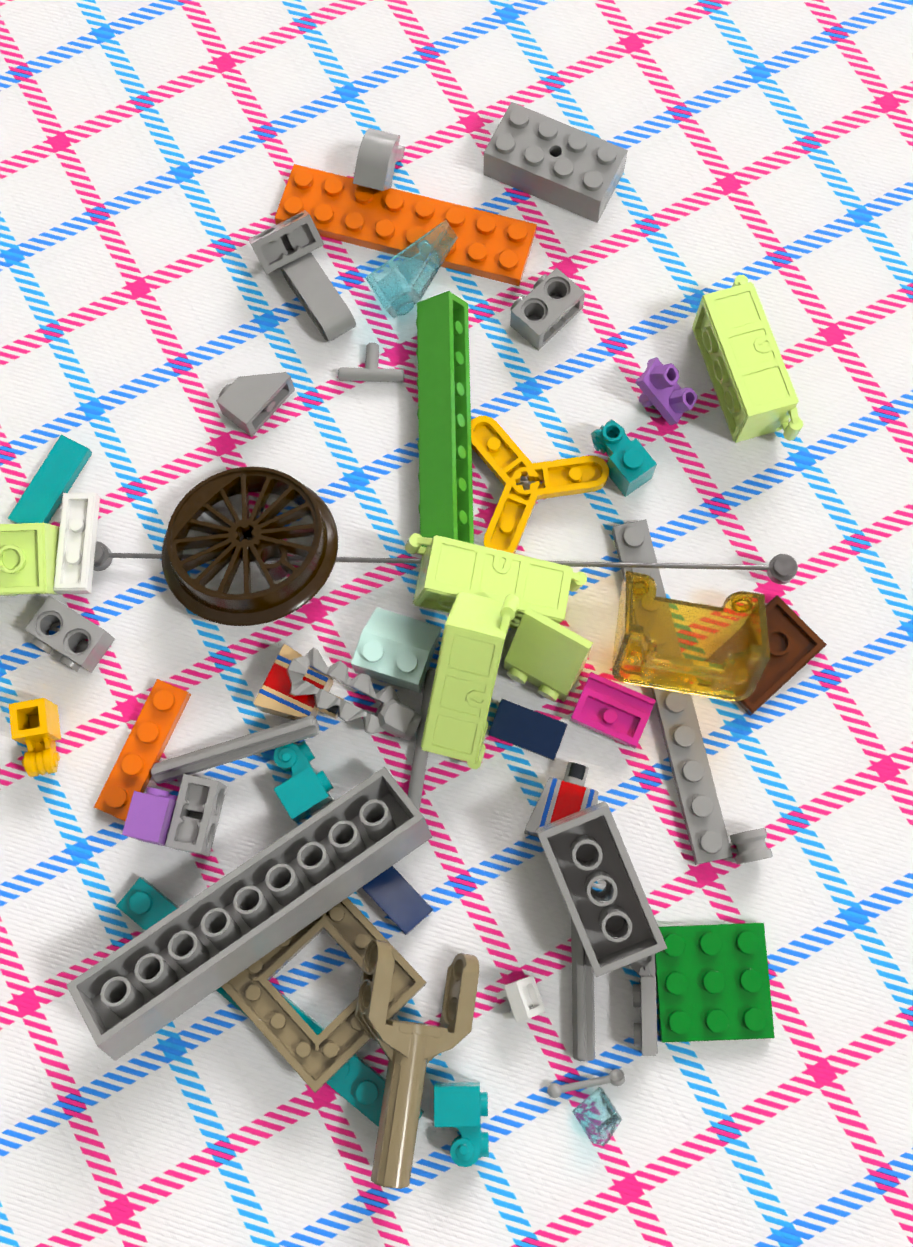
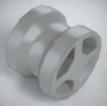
[730,828,773,864]

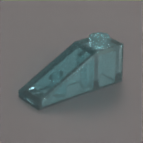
[365,220,458,319]

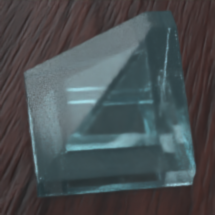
[572,1087,622,1146]

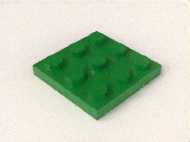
[655,923,775,1043]

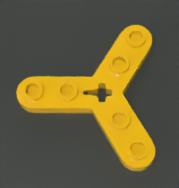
[471,416,609,554]

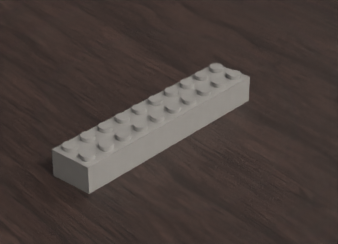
[66,767,432,1061]

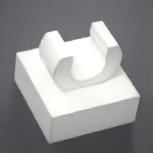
[496,975,545,1023]

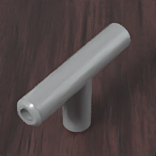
[338,343,404,382]

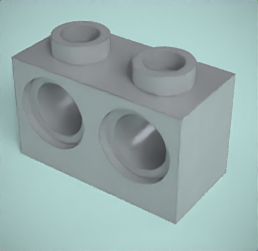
[248,210,324,274]
[510,268,585,351]
[25,595,115,673]
[165,774,227,857]

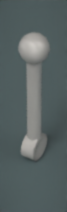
[547,1069,625,1098]

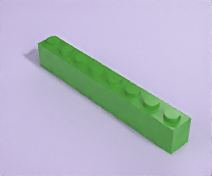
[416,291,474,547]

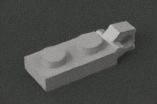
[630,954,658,1056]

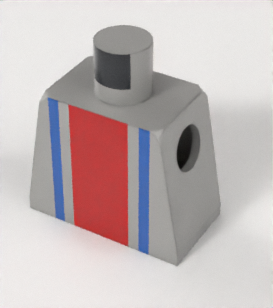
[524,762,598,838]

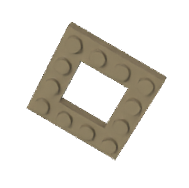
[221,897,427,1094]

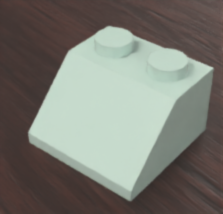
[351,607,442,693]

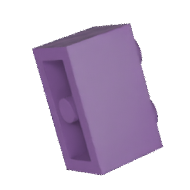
[122,787,177,846]

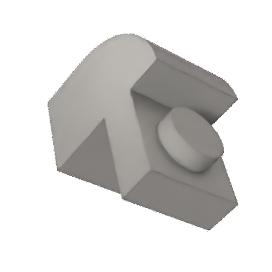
[353,128,405,191]

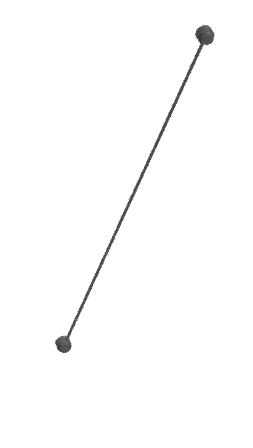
[93,541,798,584]

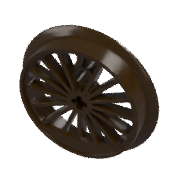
[161,467,338,626]

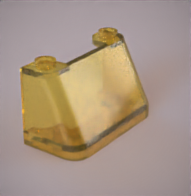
[612,571,770,701]

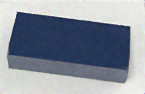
[488,699,568,761]
[362,866,433,935]

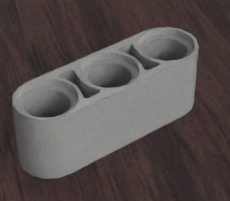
[280,252,356,342]

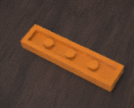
[94,679,191,821]

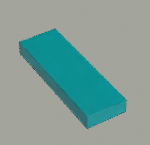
[8,435,92,524]

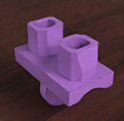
[635,357,698,425]

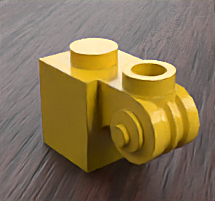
[9,698,61,777]

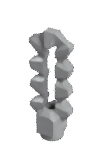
[286,648,421,740]

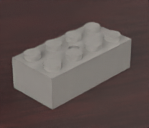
[484,102,628,223]
[536,801,667,977]

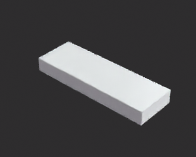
[53,493,100,594]

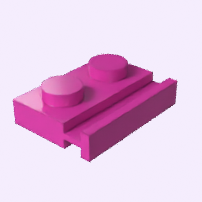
[570,672,656,749]

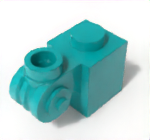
[591,420,657,497]
[273,741,333,823]
[434,1082,489,1167]

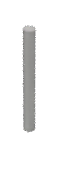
[407,670,436,811]

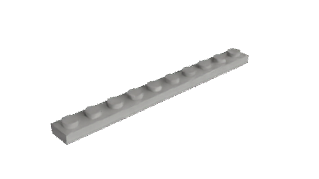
[612,519,733,865]

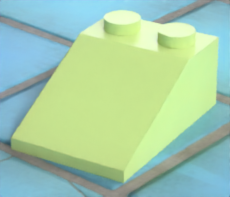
[504,607,593,702]

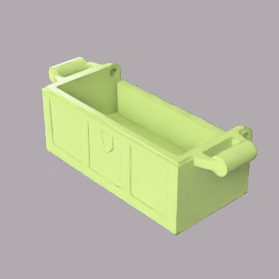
[692,275,803,443]
[0,523,62,596]
[405,533,587,629]
[421,591,519,769]

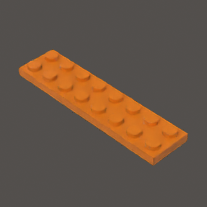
[275,164,537,286]

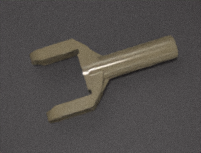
[355,940,479,1189]

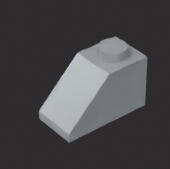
[216,372,295,437]

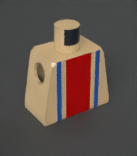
[253,644,344,720]

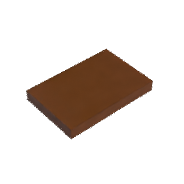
[701,595,827,716]

